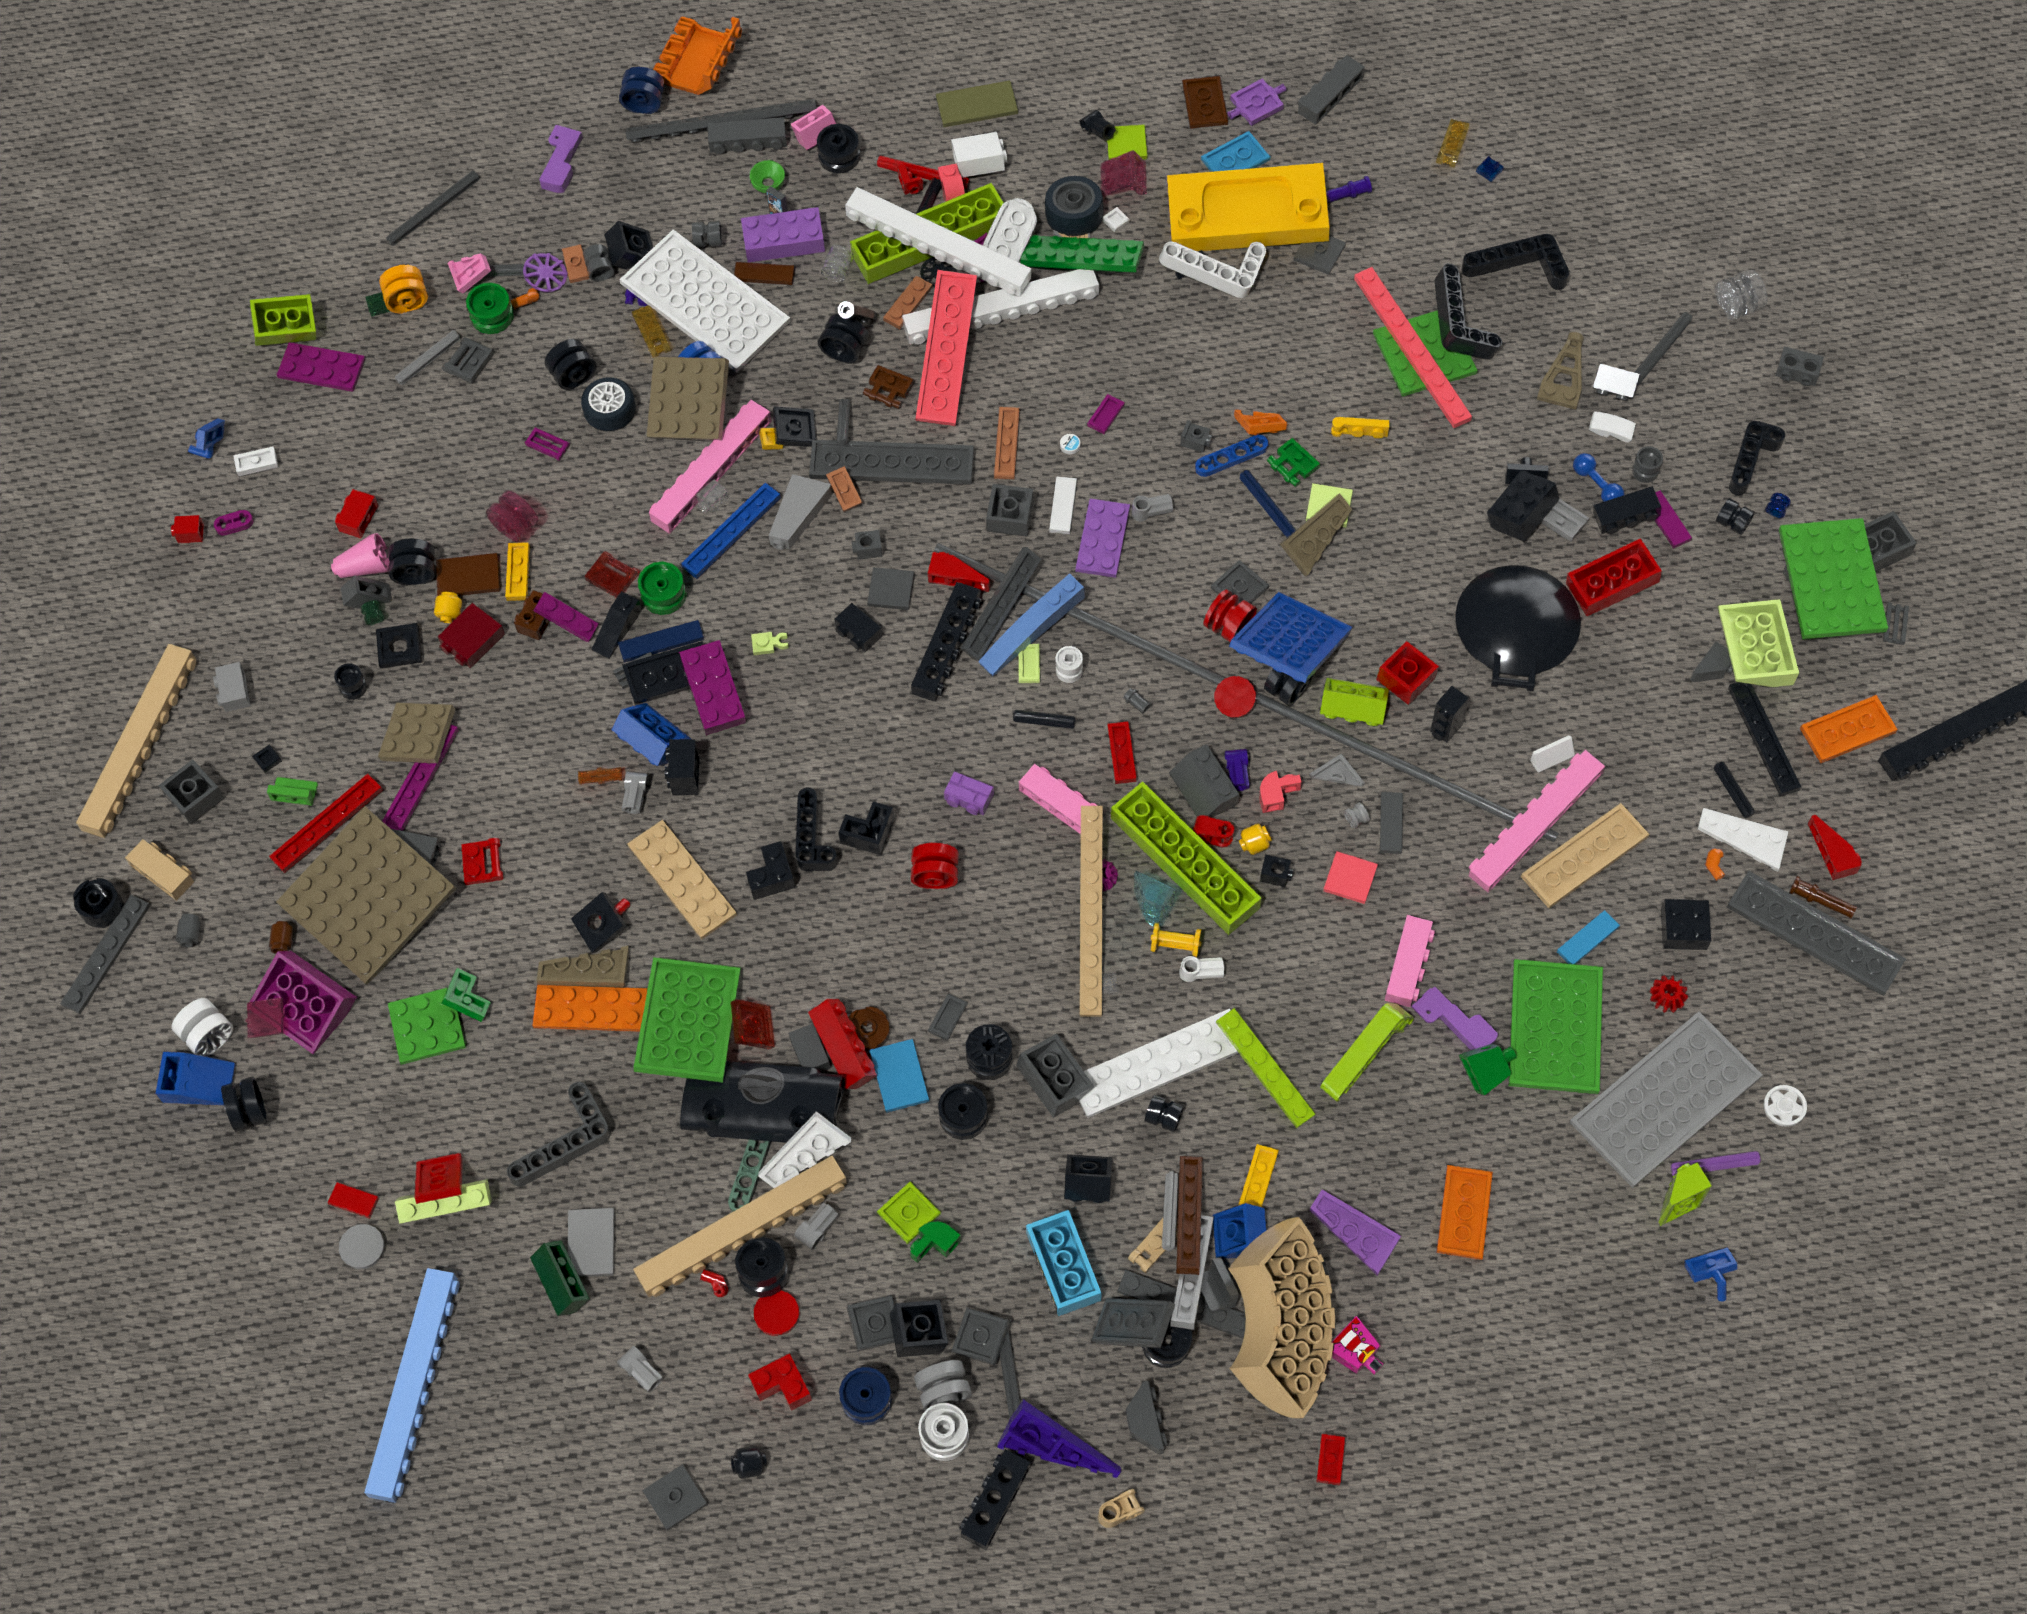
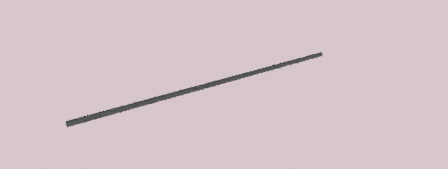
[934,543,1559,842]

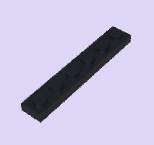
[1728,682,1801,797]

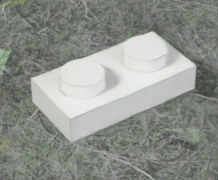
[234,447,278,476]

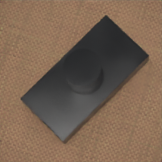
[1505,457,1549,484]

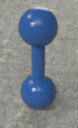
[1573,453,1625,502]

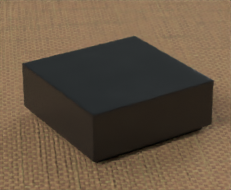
[252,744,282,773]

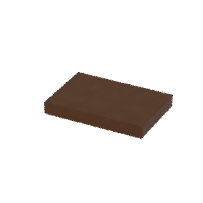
[1182,76,1228,129]
[436,553,500,596]

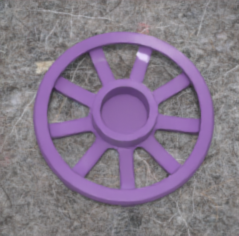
[523,253,567,292]

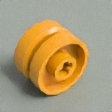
[379,265,428,314]

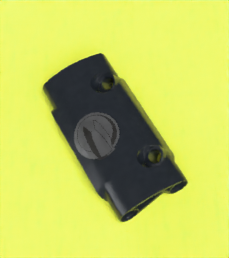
[680,1061,845,1143]

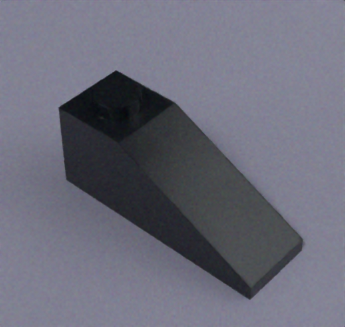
[591,591,642,659]

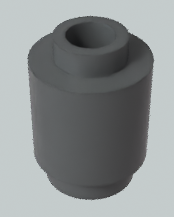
[176,914,201,948]

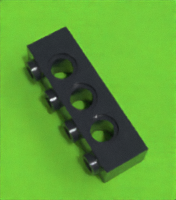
[959,1449,1031,1551]

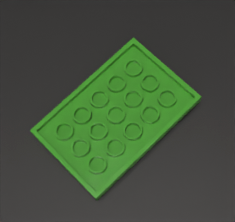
[1779,518,1888,639]
[634,957,740,1082]
[1508,959,1603,1094]

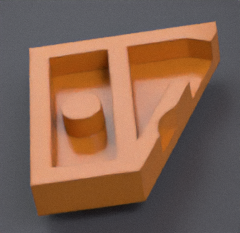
[1234,410,1287,435]

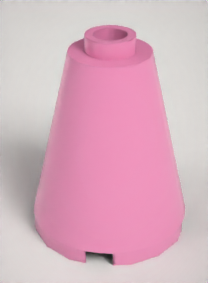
[331,533,390,578]

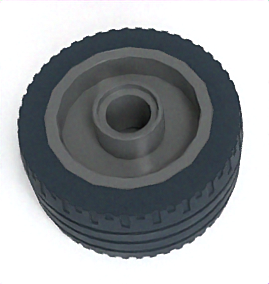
[1045,176,1104,236]

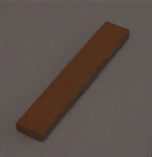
[1176,1156,1202,1275]

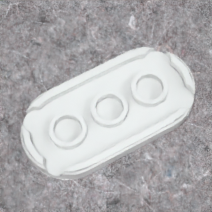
[982,198,1037,262]

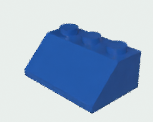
[612,703,691,766]

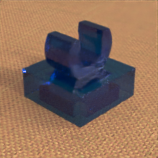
[1476,156,1504,182]

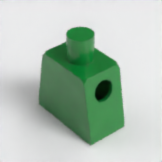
[1459,1044,1517,1095]

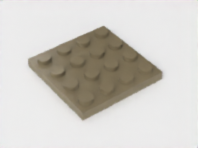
[647,357,729,440]

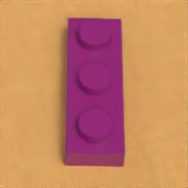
[533,592,599,642]

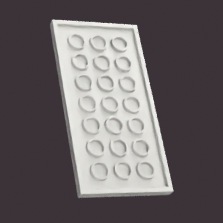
[620,230,790,373]

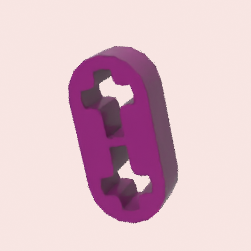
[214,510,253,536]

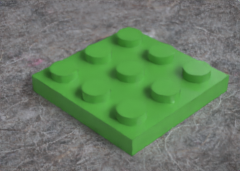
[388,988,466,1065]

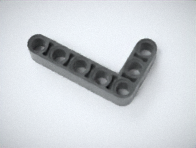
[507,1082,611,1187]

